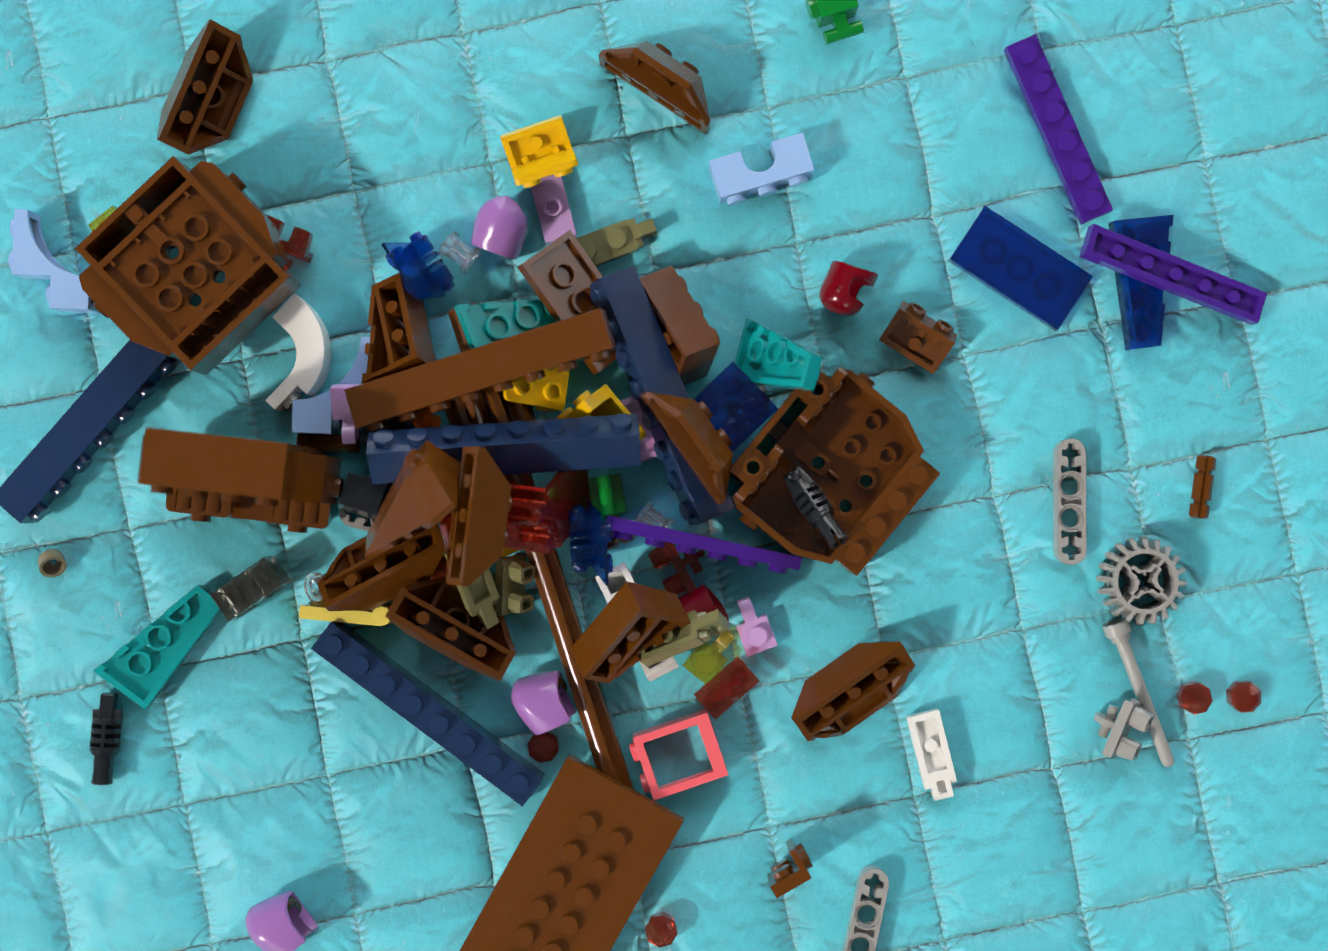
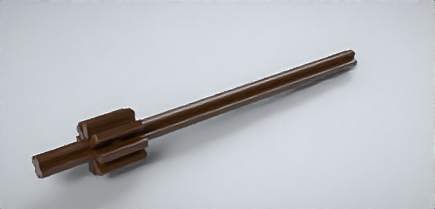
[448,303,634,790]

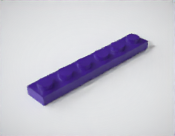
[1003,34,1113,225]
[1079,224,1267,325]
[605,515,802,574]

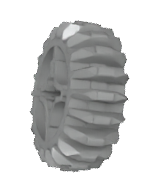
[1096,537,1188,625]

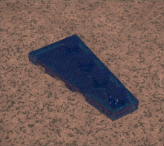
[1108,215,1174,351]

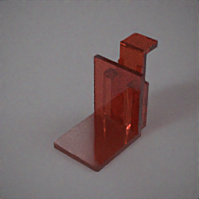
[439,469,592,554]

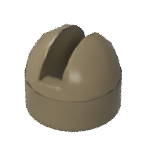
[38,549,67,577]

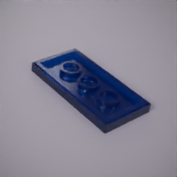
[948,206,1093,331]

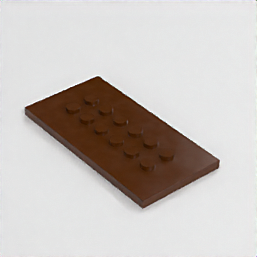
[459,754,684,951]

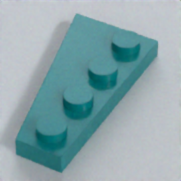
[454,299,556,349]
[730,318,822,391]
[93,585,226,710]

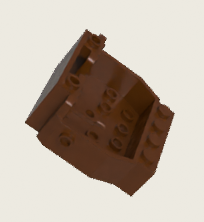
[75,156,301,375]
[730,366,941,576]
[137,427,344,533]

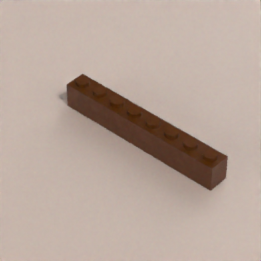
[344,308,617,432]

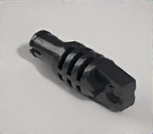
[783,466,849,550]
[89,692,123,785]

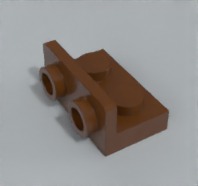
[879,301,957,374]
[767,838,813,898]

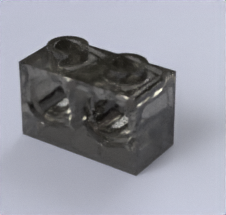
[210,556,292,622]

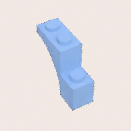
[8,209,100,314]
[291,337,370,435]

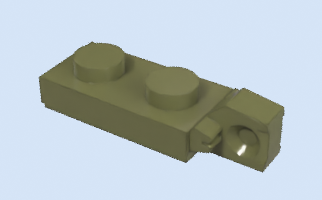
[576,218,657,267]
[444,552,500,629]
[640,609,728,667]

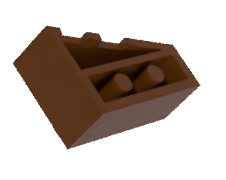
[640,266,720,385]
[361,273,436,384]
[571,581,691,683]

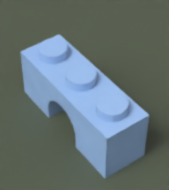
[708,132,814,206]

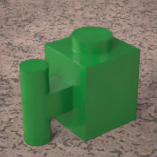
[806,0,864,45]
[588,473,627,523]

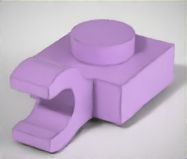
[330,384,360,444]
[735,596,778,657]

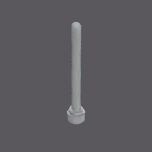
[1102,618,1175,767]

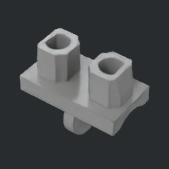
[1093,698,1154,760]

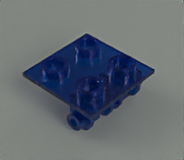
[381,231,455,300]
[694,361,778,452]
[568,501,613,586]

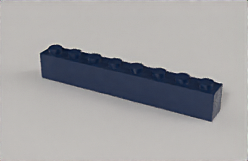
[590,265,735,526]
[0,340,178,523]
[366,413,641,484]
[311,622,545,807]

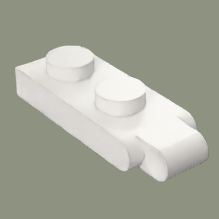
[906,709,957,801]

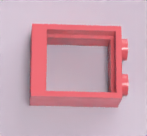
[629,709,728,800]

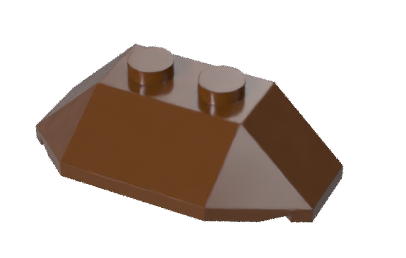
[157,19,253,155]
[598,41,710,134]
[639,391,733,505]
[446,446,512,587]
[317,524,447,611]
[385,576,516,681]
[791,641,916,741]

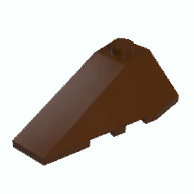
[365,440,459,559]

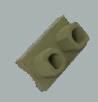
[491,552,535,616]

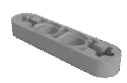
[1053,438,1087,565]
[842,865,889,951]

